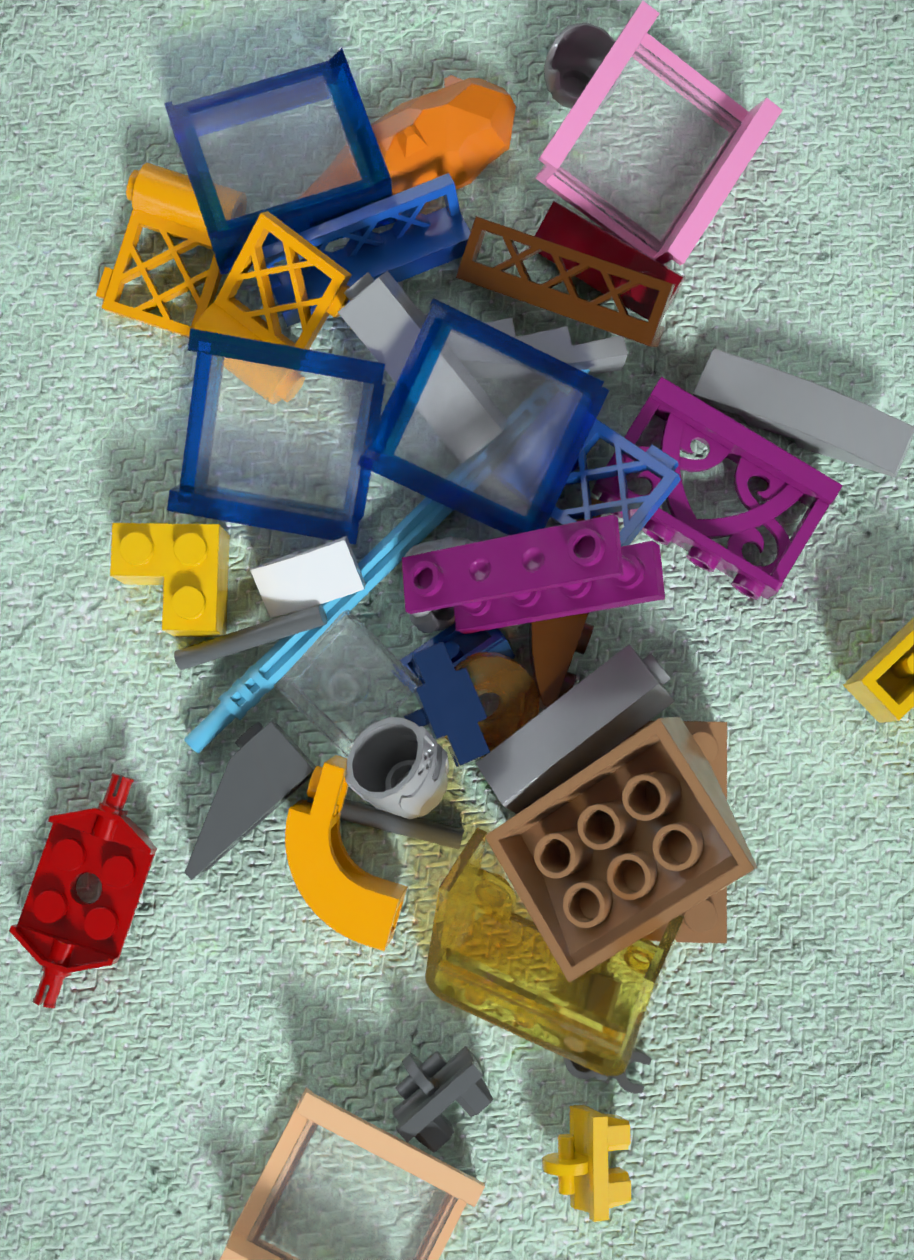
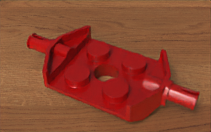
[9,773,157,1008]

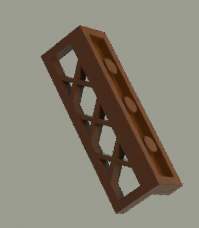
[456,216,675,347]

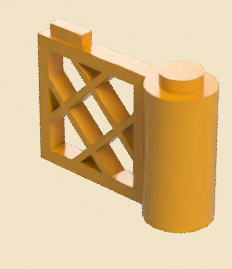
[96,163,247,338]
[190,211,352,404]

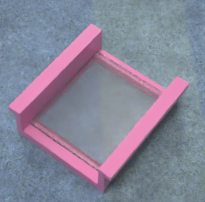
[535,1,783,265]

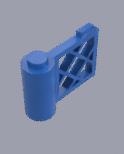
[492,390,681,546]

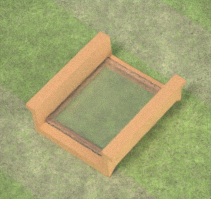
[219,1087,485,1260]

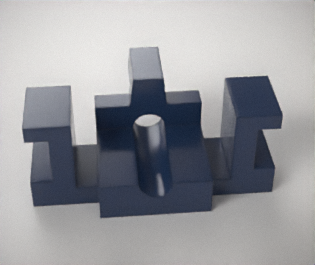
[403,642,490,767]

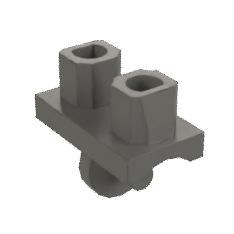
[393,1046,493,1152]

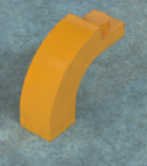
[285,755,408,951]

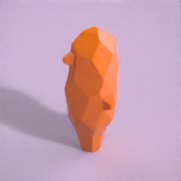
[296,75,516,227]

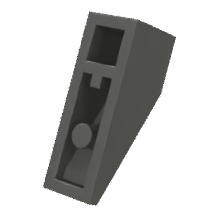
[184,722,316,880]

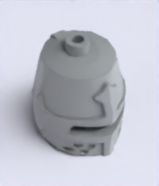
[345,717,450,819]

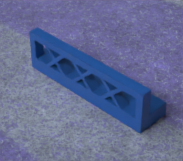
[262,173,471,327]

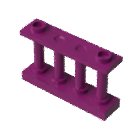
[402,514,665,634]

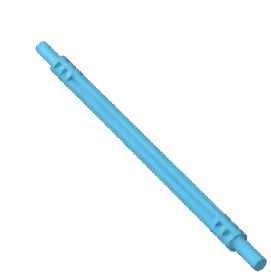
[184,370,590,754]

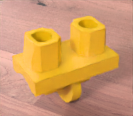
[542,1105,631,1222]

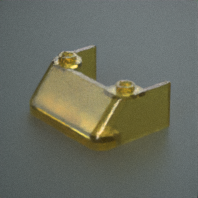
[425,828,684,1076]

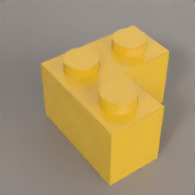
[110,523,230,637]
[843,617,914,723]

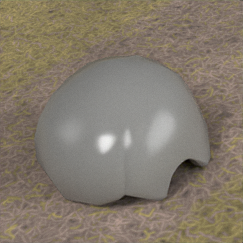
[544,23,620,109]

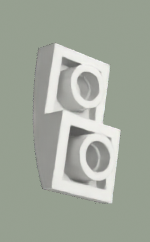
[250,536,366,618]

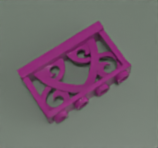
[591,377,843,600]

